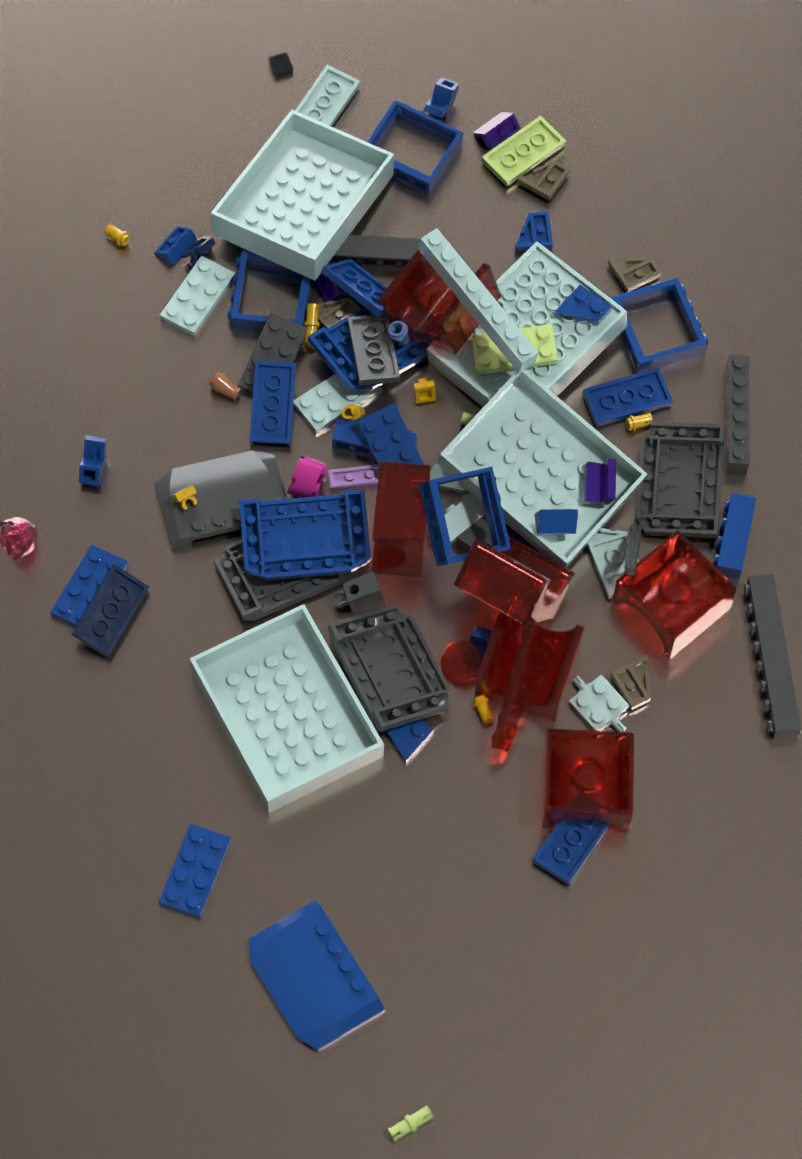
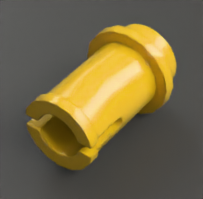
[104,224,130,246]
[625,413,653,432]
[473,695,495,724]

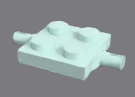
[569,675,629,734]

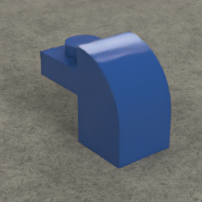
[424,77,459,118]
[79,435,107,486]

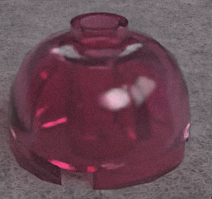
[0,517,38,560]

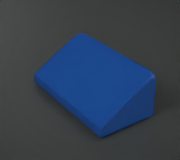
[154,226,197,265]
[534,509,578,534]

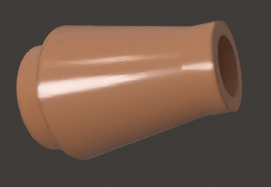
[209,372,241,400]

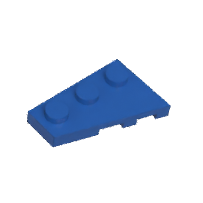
[385,720,434,763]

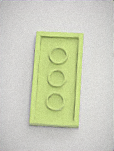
[482,116,566,186]
[471,324,558,375]

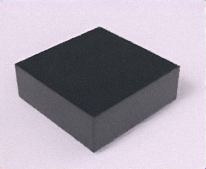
[269,52,293,76]

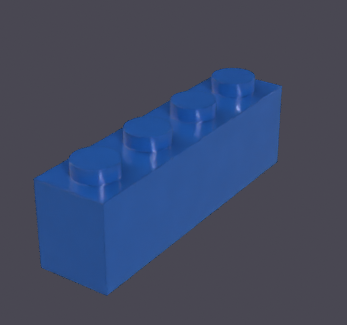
[332,418,418,457]
[712,492,756,579]

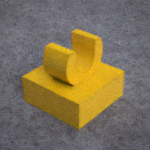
[414,378,436,404]
[171,485,197,510]

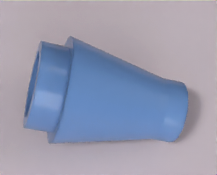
[388,321,409,345]

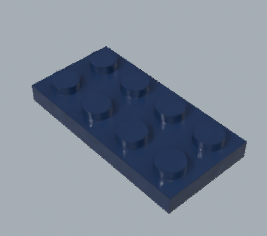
[71,564,149,657]

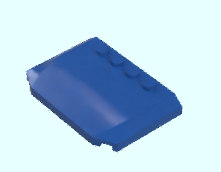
[307,282,444,392]
[239,489,371,580]
[249,900,385,1052]

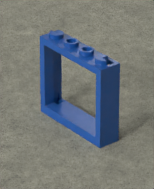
[367,100,463,195]
[228,249,312,331]
[611,278,708,374]
[418,467,511,566]

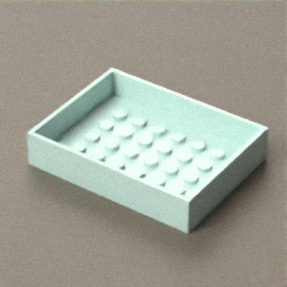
[211,110,394,280]
[427,242,627,407]
[437,369,647,572]
[190,604,384,813]

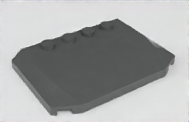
[636,422,724,538]
[155,450,287,549]
[214,539,359,621]
[328,604,449,732]

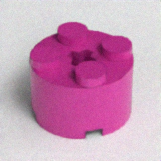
[287,455,328,498]

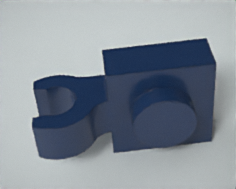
[181,236,216,267]

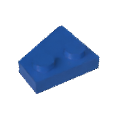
[515,211,553,252]
[555,285,612,324]

